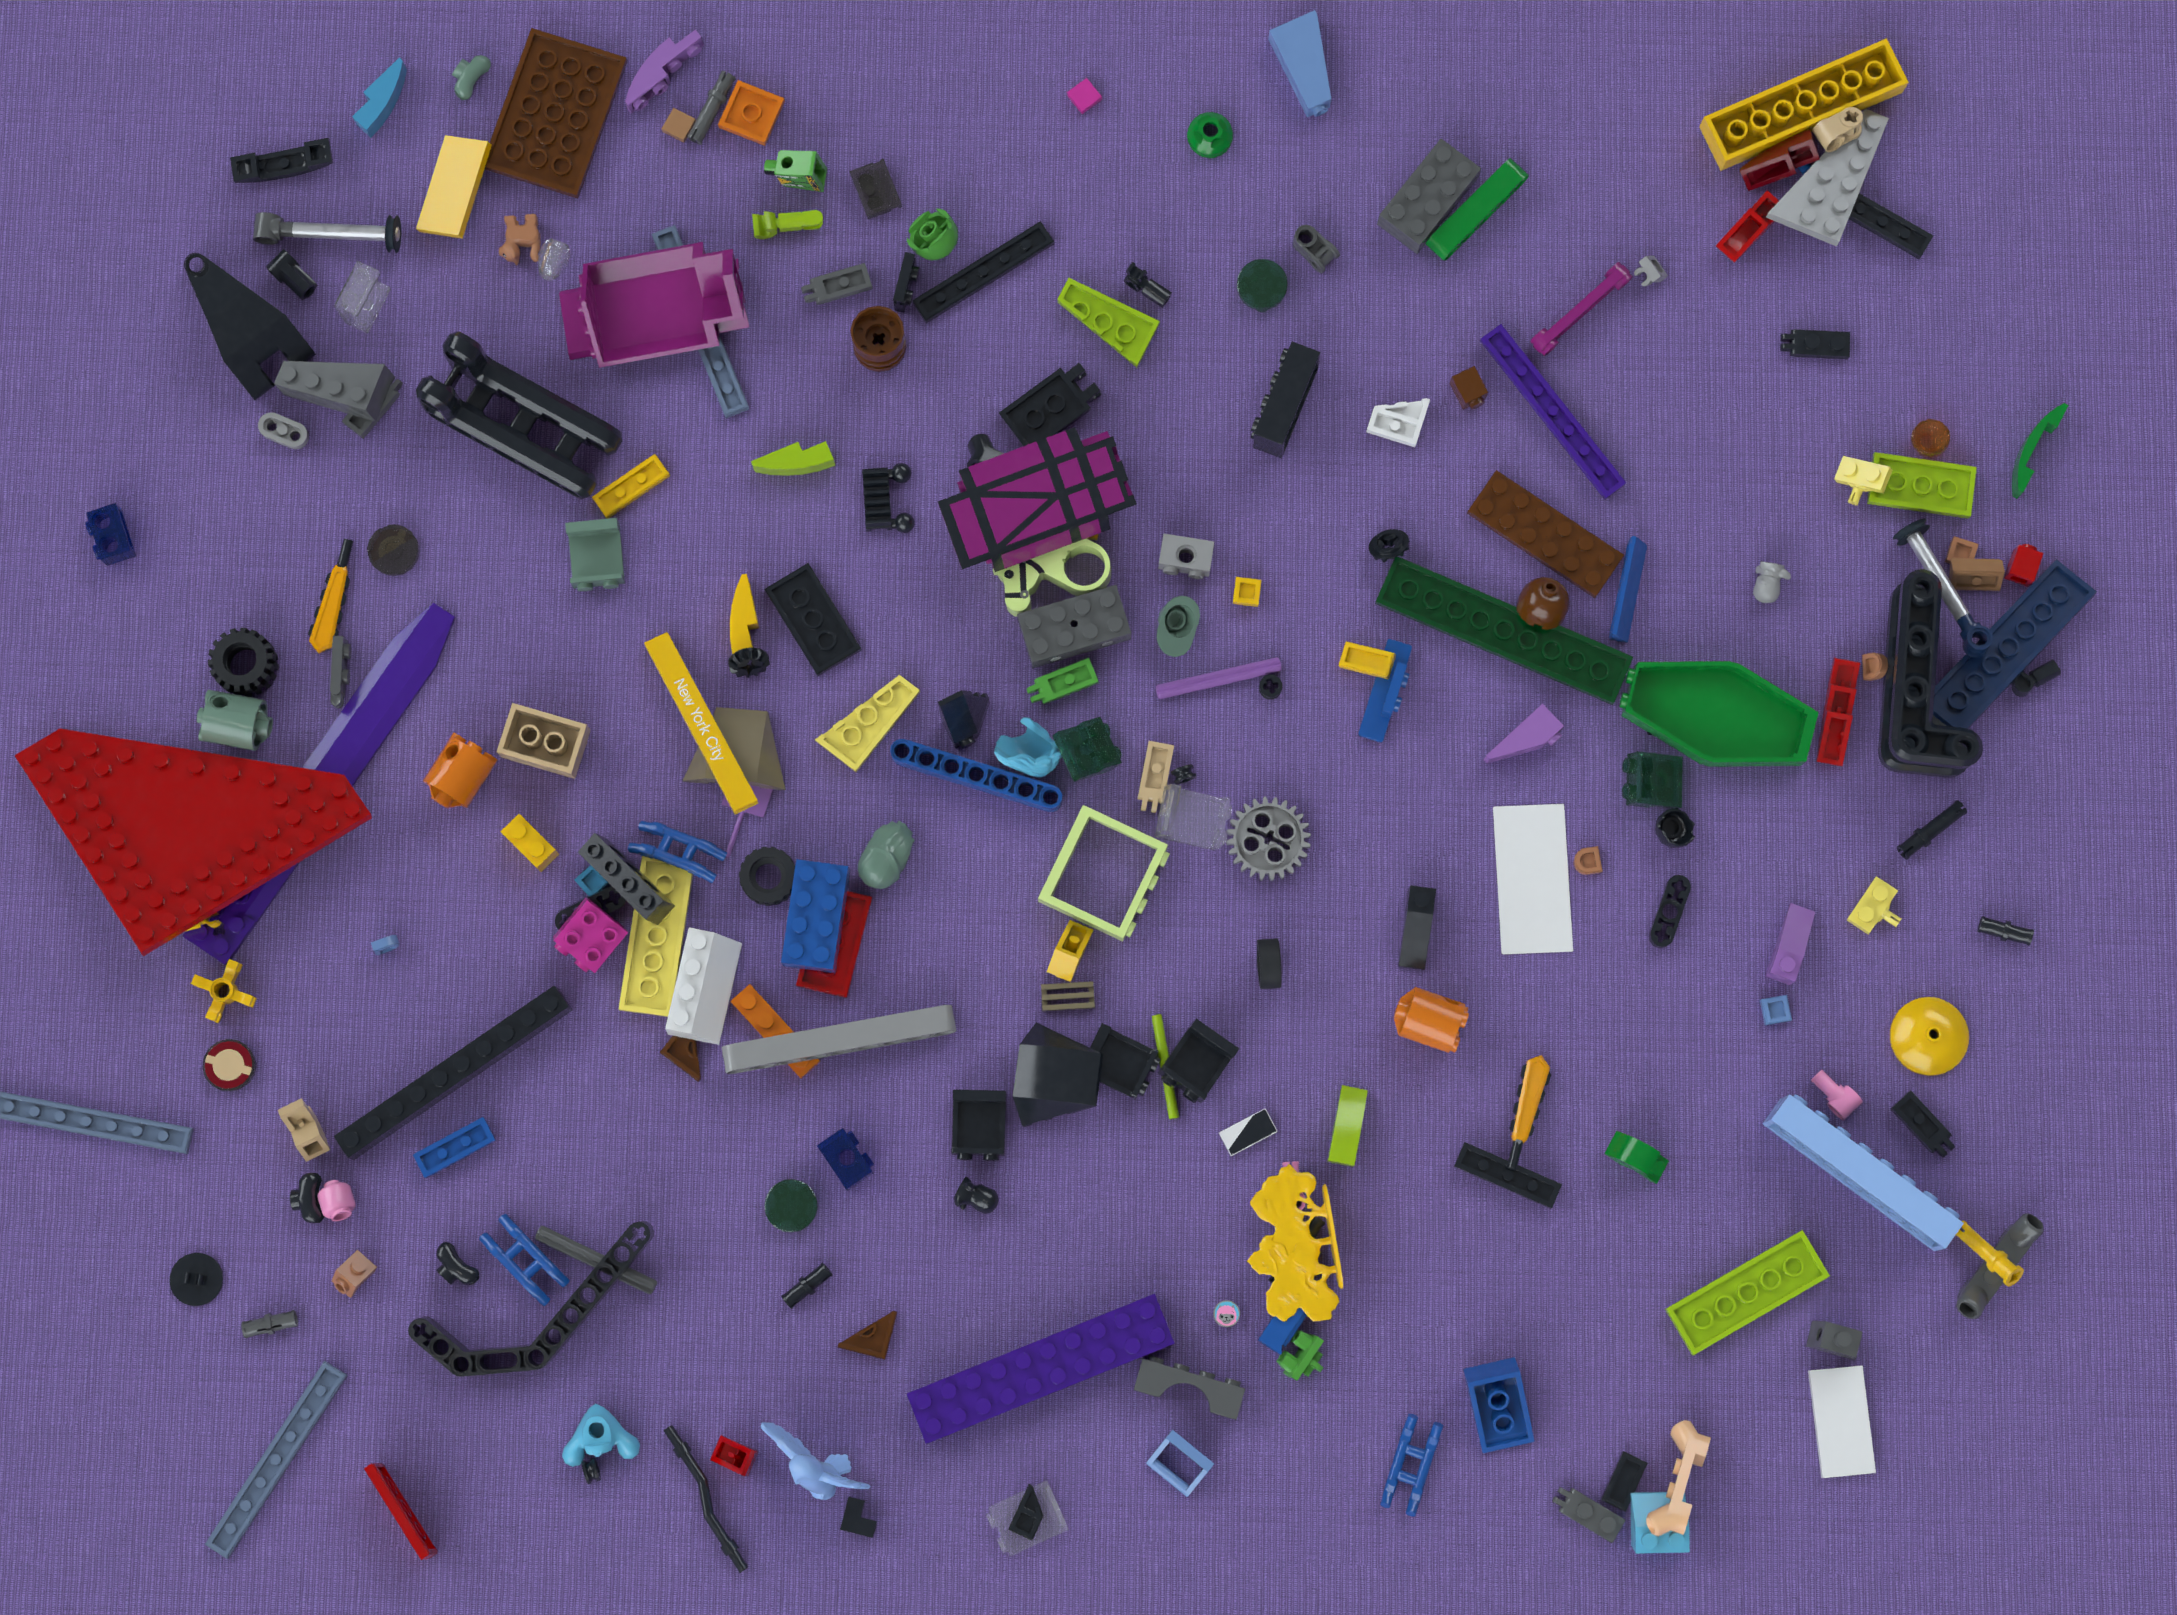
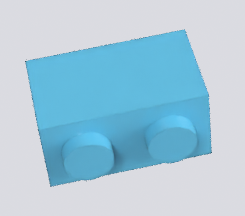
[1630,1492,1690,1554]

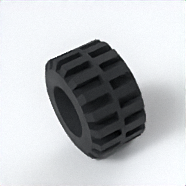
[208,628,279,697]

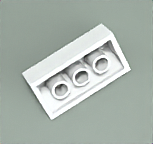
[665,927,742,1045]

